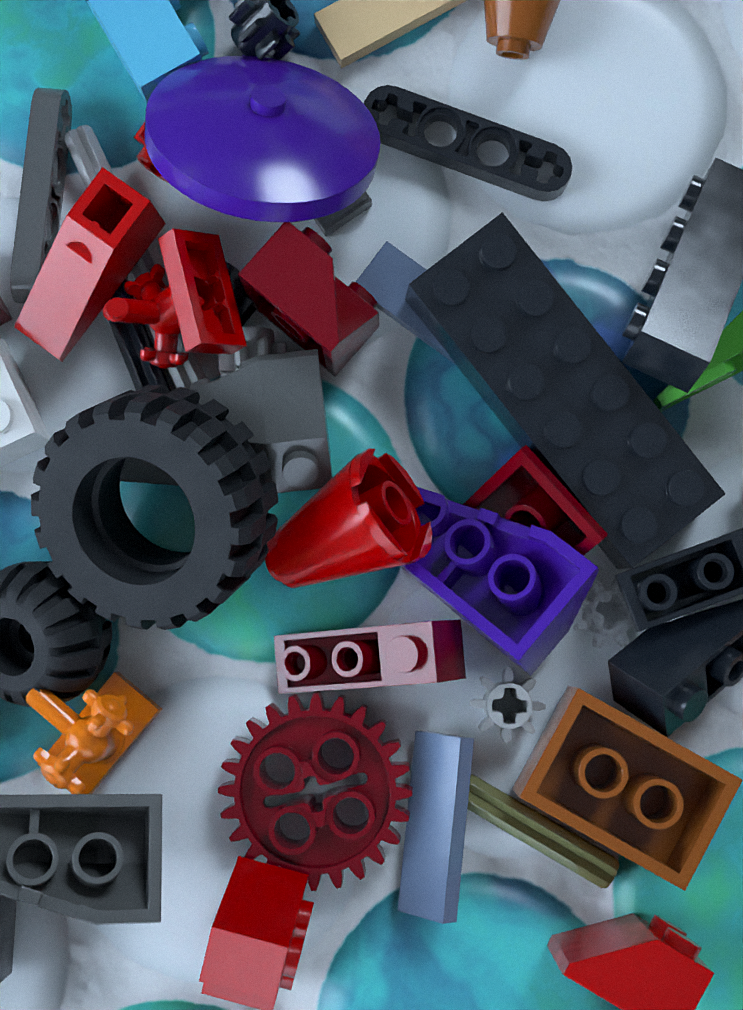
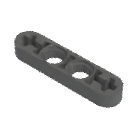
[10,87,72,304]

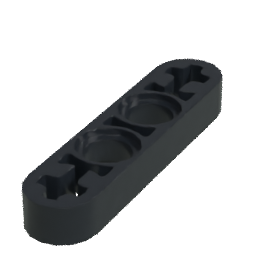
[364,85,573,202]

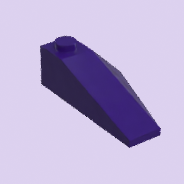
[401,486,599,676]

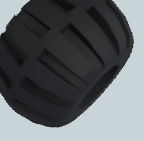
[0,561,112,707]

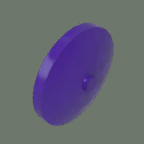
[144,55,381,222]

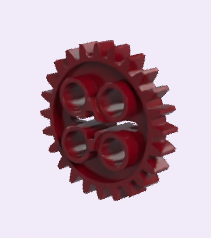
[218,691,413,891]

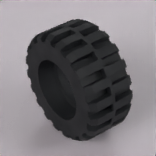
[31,385,279,630]

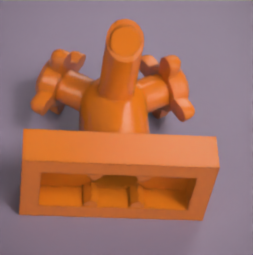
[26,672,162,794]

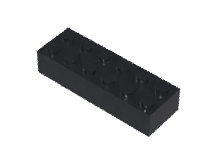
[405,212,726,569]

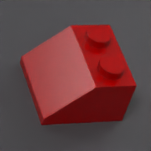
[547,913,714,1010]

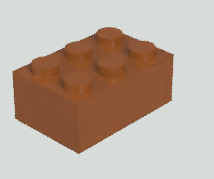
[512,686,743,891]

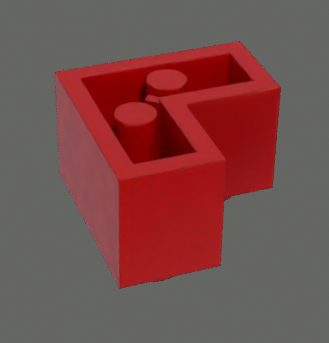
[199,856,314,1010]

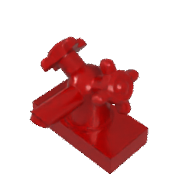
[103,228,247,369]

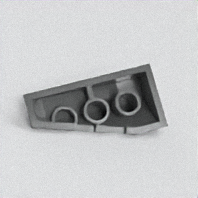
[120,349,333,493]
[0,794,162,925]

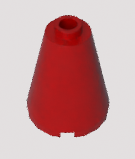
[265,448,432,588]

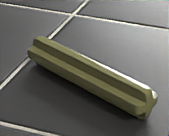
[467,774,620,888]

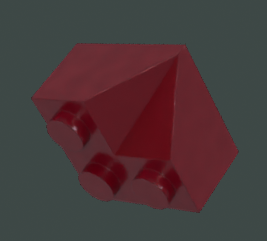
[238,222,379,377]

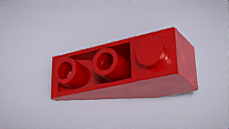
[14,167,166,362]

